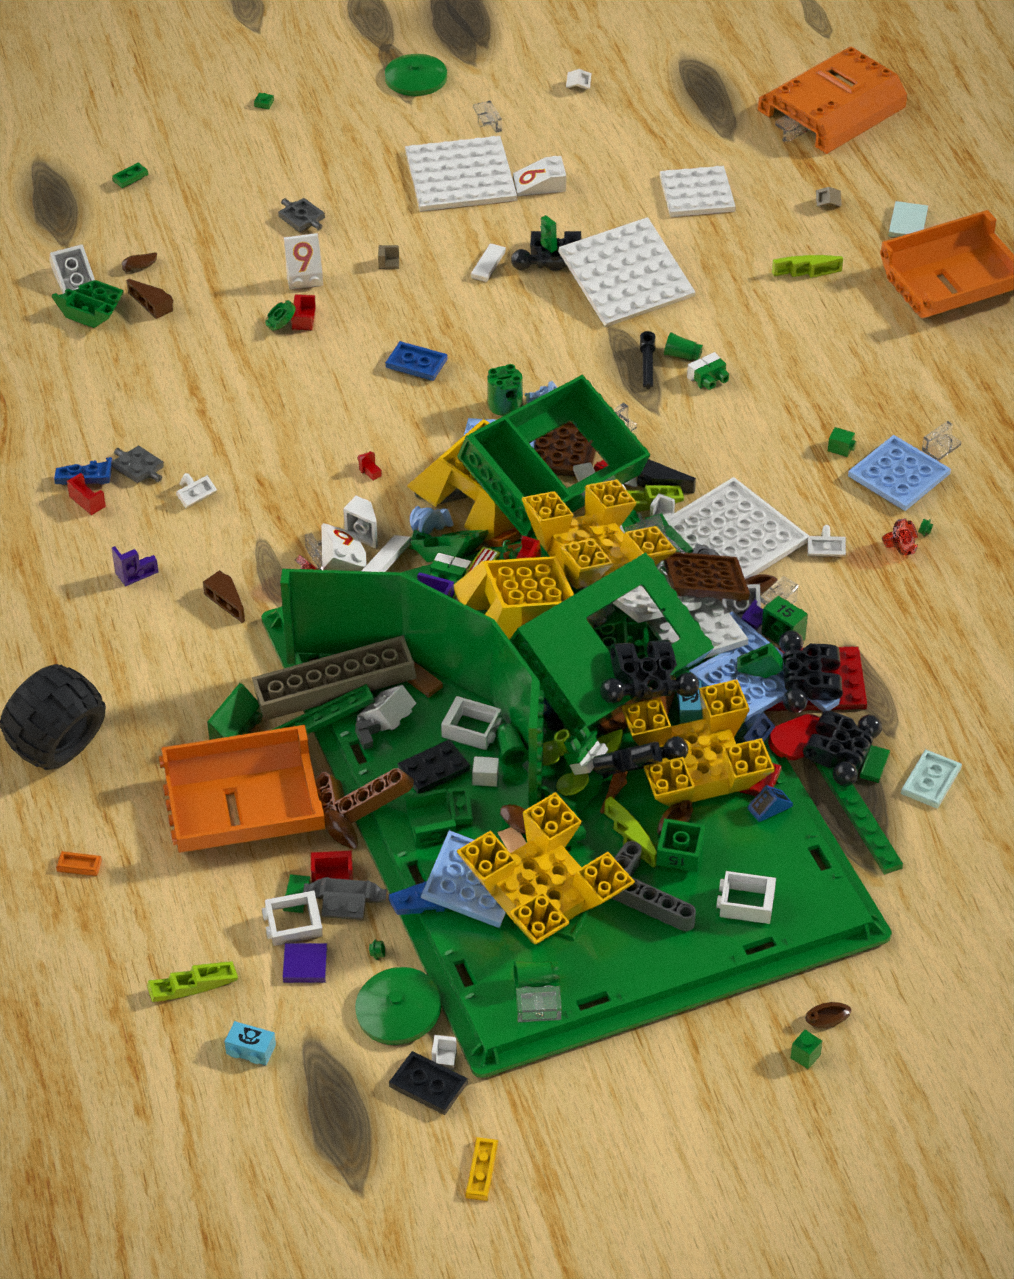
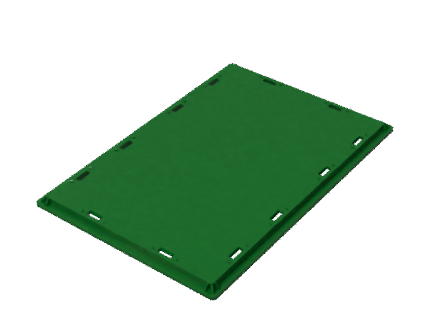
[261,510,892,1078]

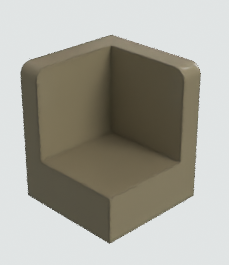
[816,187,842,208]
[378,245,399,269]

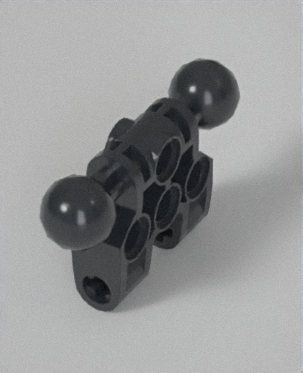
[511,231,582,271]
[779,630,843,713]
[600,640,699,704]
[803,711,882,787]
[592,737,688,780]

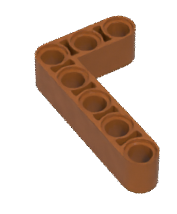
[316,768,414,823]

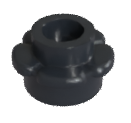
[546,713,564,731]

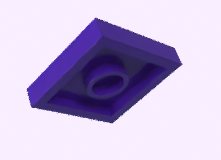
[283,943,327,983]

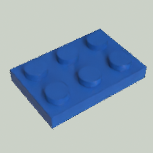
[385,341,448,381]

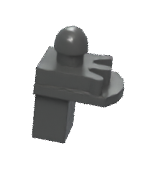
[355,716,381,750]

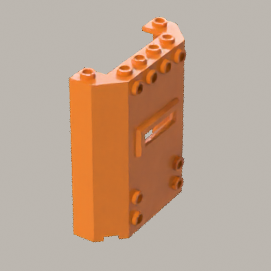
[758,46,907,154]
[880,210,1014,319]
[159,725,325,853]

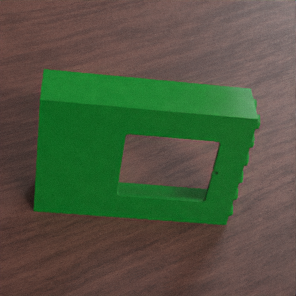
[457,374,651,537]
[509,552,714,738]

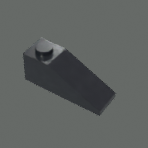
[637,459,696,493]

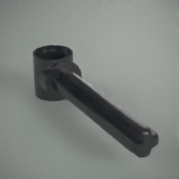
[640,331,656,389]

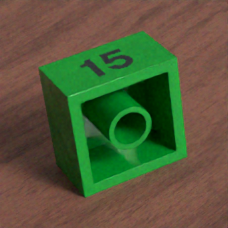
[761,596,808,645]
[656,818,705,873]

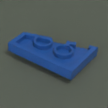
[54,457,113,485]
[389,881,446,915]

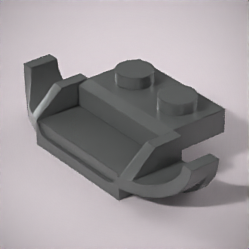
[303,877,387,920]

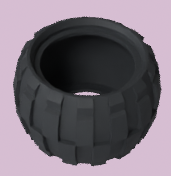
[0,664,106,770]

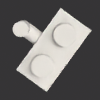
[176,473,217,509]
[808,525,846,557]

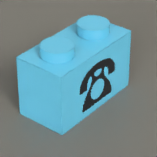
[677,680,703,723]
[224,1021,276,1065]

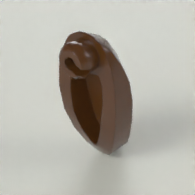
[122,252,157,272]
[745,574,778,593]
[657,800,693,836]
[500,804,526,834]
[324,810,358,849]
[805,1002,851,1028]

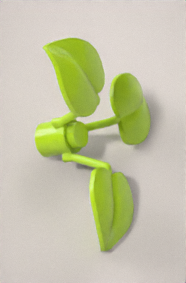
[542,729,623,796]

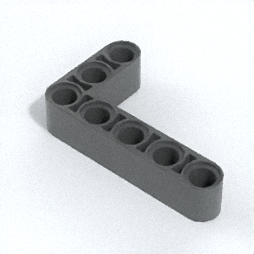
[612,841,696,931]

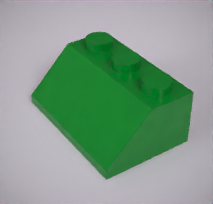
[207,683,263,740]

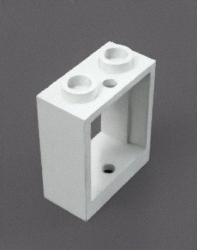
[441,696,503,750]
[716,871,776,924]
[262,891,323,946]

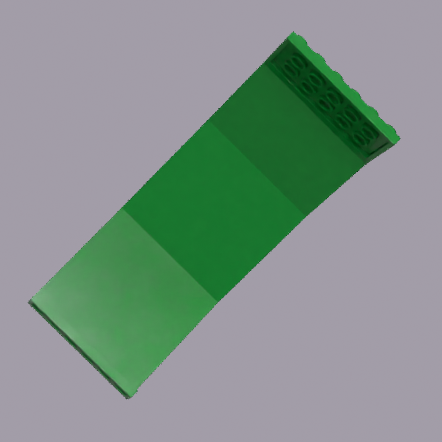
[280,569,544,808]

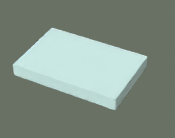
[888,201,928,238]
[901,749,962,809]

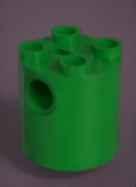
[487,364,523,416]

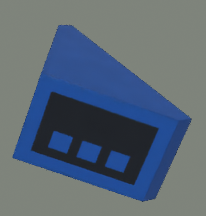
[748,785,793,822]

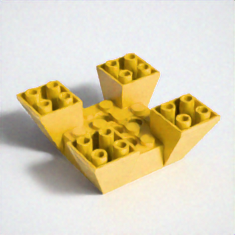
[407,419,515,544]
[522,480,676,589]
[453,556,574,639]
[621,679,774,807]
[457,792,635,944]

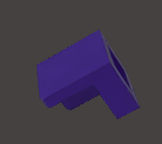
[741,599,763,631]

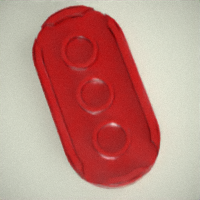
[768,714,820,761]

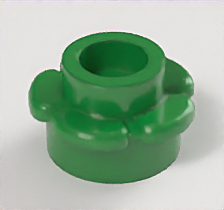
[918,519,934,536]
[369,939,385,960]

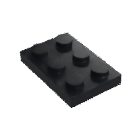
[398,739,470,794]
[389,1051,468,1115]

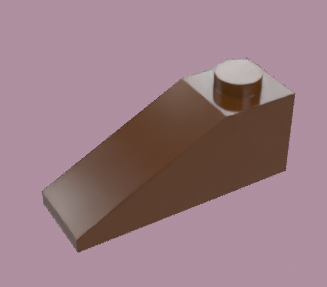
[126,279,173,319]
[203,570,245,623]

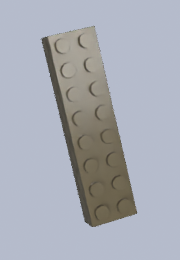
[252,636,416,721]

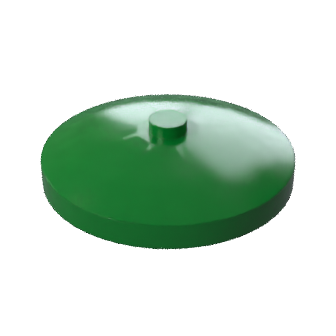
[385,54,447,96]
[355,967,441,1045]

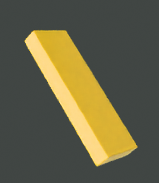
[465,1137,498,1201]

